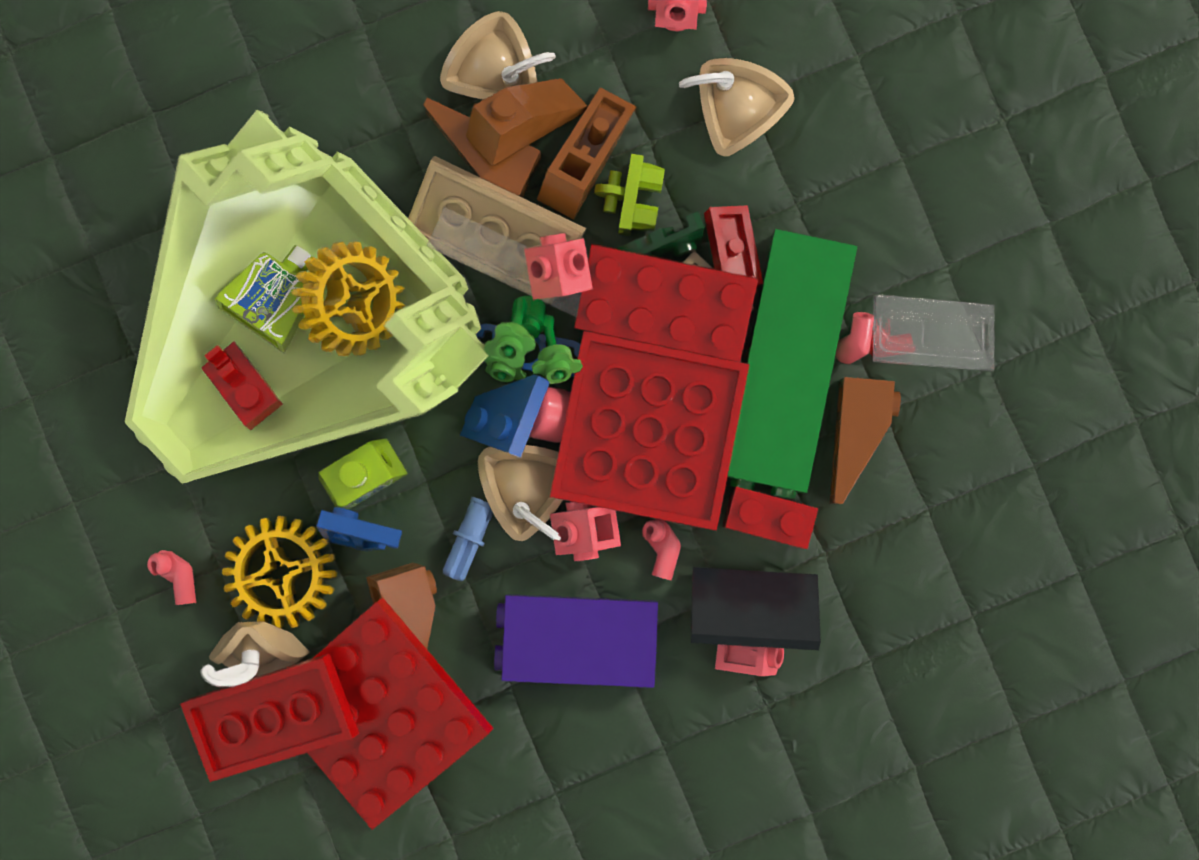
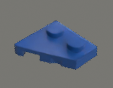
[460,375,550,458]
[317,507,402,551]

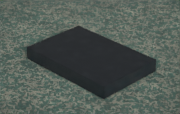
[691,567,821,650]

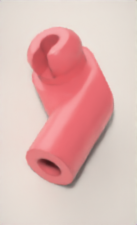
[835,312,874,364]
[642,519,681,581]
[147,550,196,605]

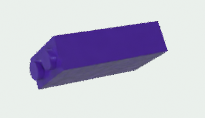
[494,594,658,688]

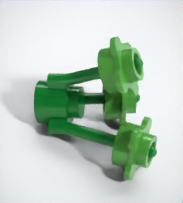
[484,296,582,384]

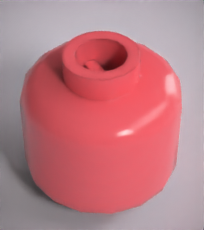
[529,386,571,443]

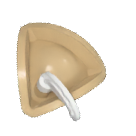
[440,11,556,100]
[679,58,794,157]
[478,445,563,541]
[201,622,310,687]

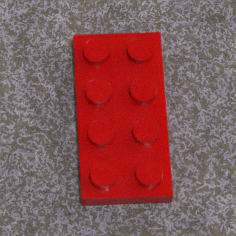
[574,244,758,362]
[180,653,360,782]

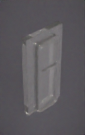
[873,294,995,371]

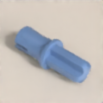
[443,497,493,581]

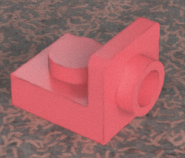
[715,645,784,676]

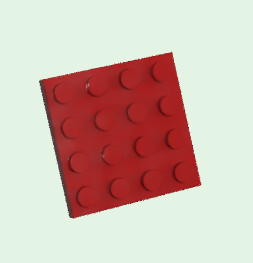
[550,331,750,531]
[307,598,494,830]

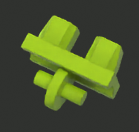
[594,154,665,236]

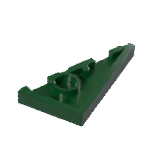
[617,211,704,258]

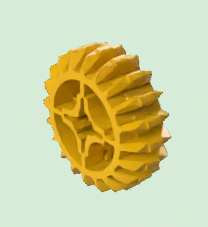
[291,242,406,356]
[222,516,337,629]

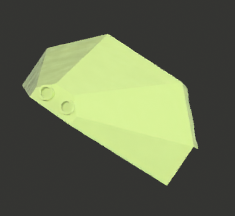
[125,110,489,484]

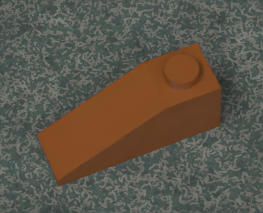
[466,78,588,166]
[537,87,636,219]
[424,98,542,198]
[829,377,901,504]
[366,562,437,649]

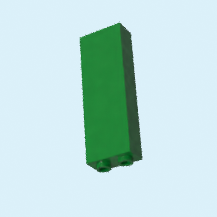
[727,229,858,500]

